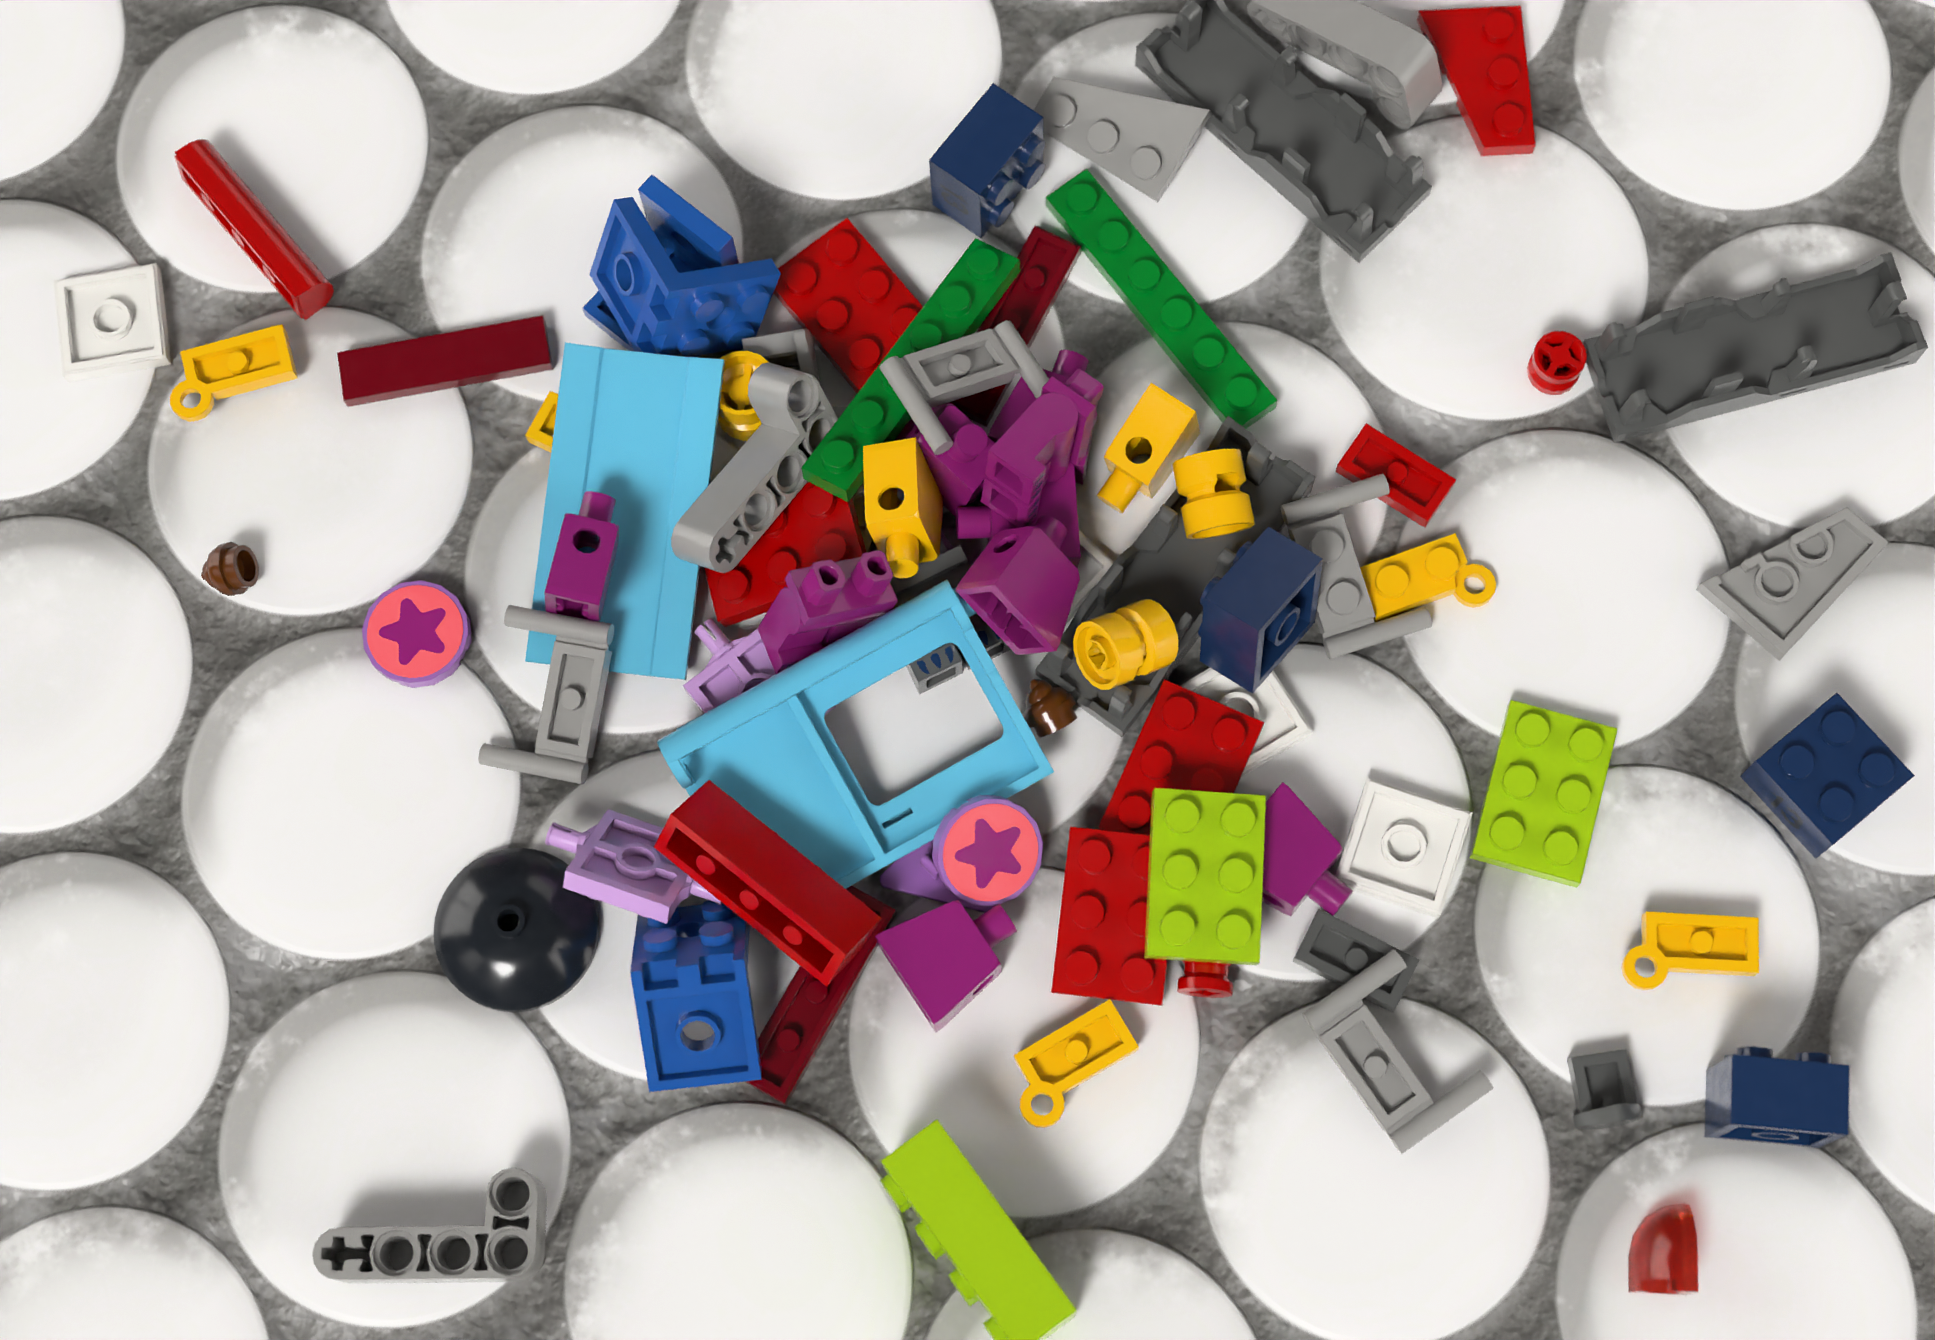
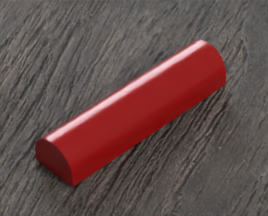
[174,139,334,321]

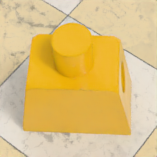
[1096,383,1200,514]
[863,437,943,578]

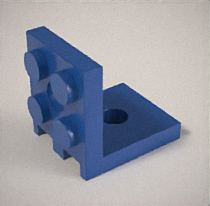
[582,175,739,351]
[589,197,781,357]
[630,900,762,1092]

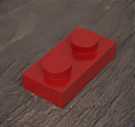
[1335,423,1457,528]

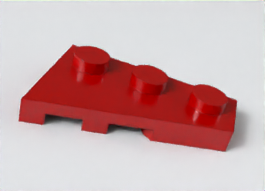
[1417,5,1536,156]

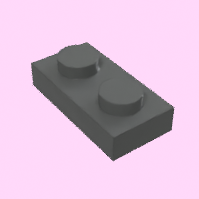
[1292,909,1419,1013]

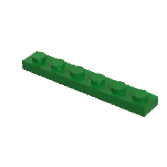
[1045,169,1278,429]
[801,238,1020,502]

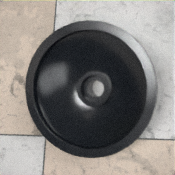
[434,848,599,1012]

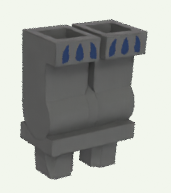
[888,532,1011,695]

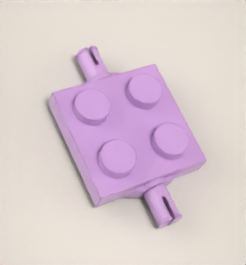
[683,618,836,715]
[545,809,723,924]

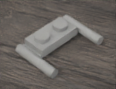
[880,320,1049,455]
[1280,473,1432,659]
[478,605,614,784]
[1302,949,1494,1154]

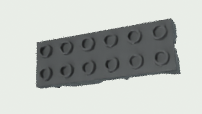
[1135,0,1432,263]
[1583,252,1928,443]
[1035,416,1315,737]

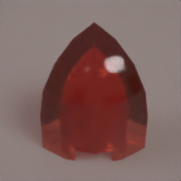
[1628,1203,1698,1295]

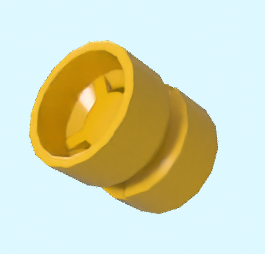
[718,351,769,441]
[1172,448,1255,539]
[1073,599,1178,690]

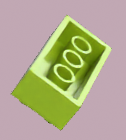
[880,1119,1077,1340]

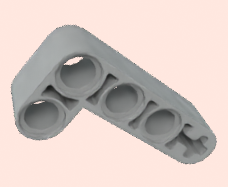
[1247,0,1443,129]
[671,363,838,573]
[312,1168,547,1284]

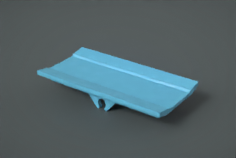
[525,342,725,680]

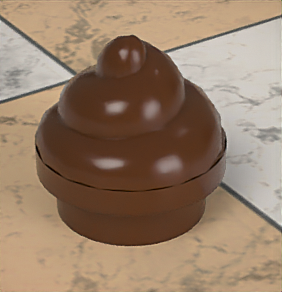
[201,542,259,596]
[1023,679,1077,737]

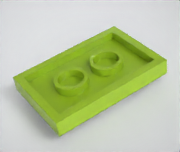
[1469,700,1617,888]
[1144,788,1266,965]

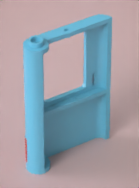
[657,580,1054,889]

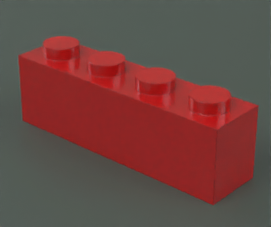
[654,780,881,987]

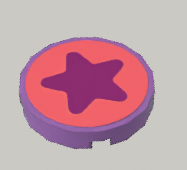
[362,580,472,688]
[932,795,1043,906]

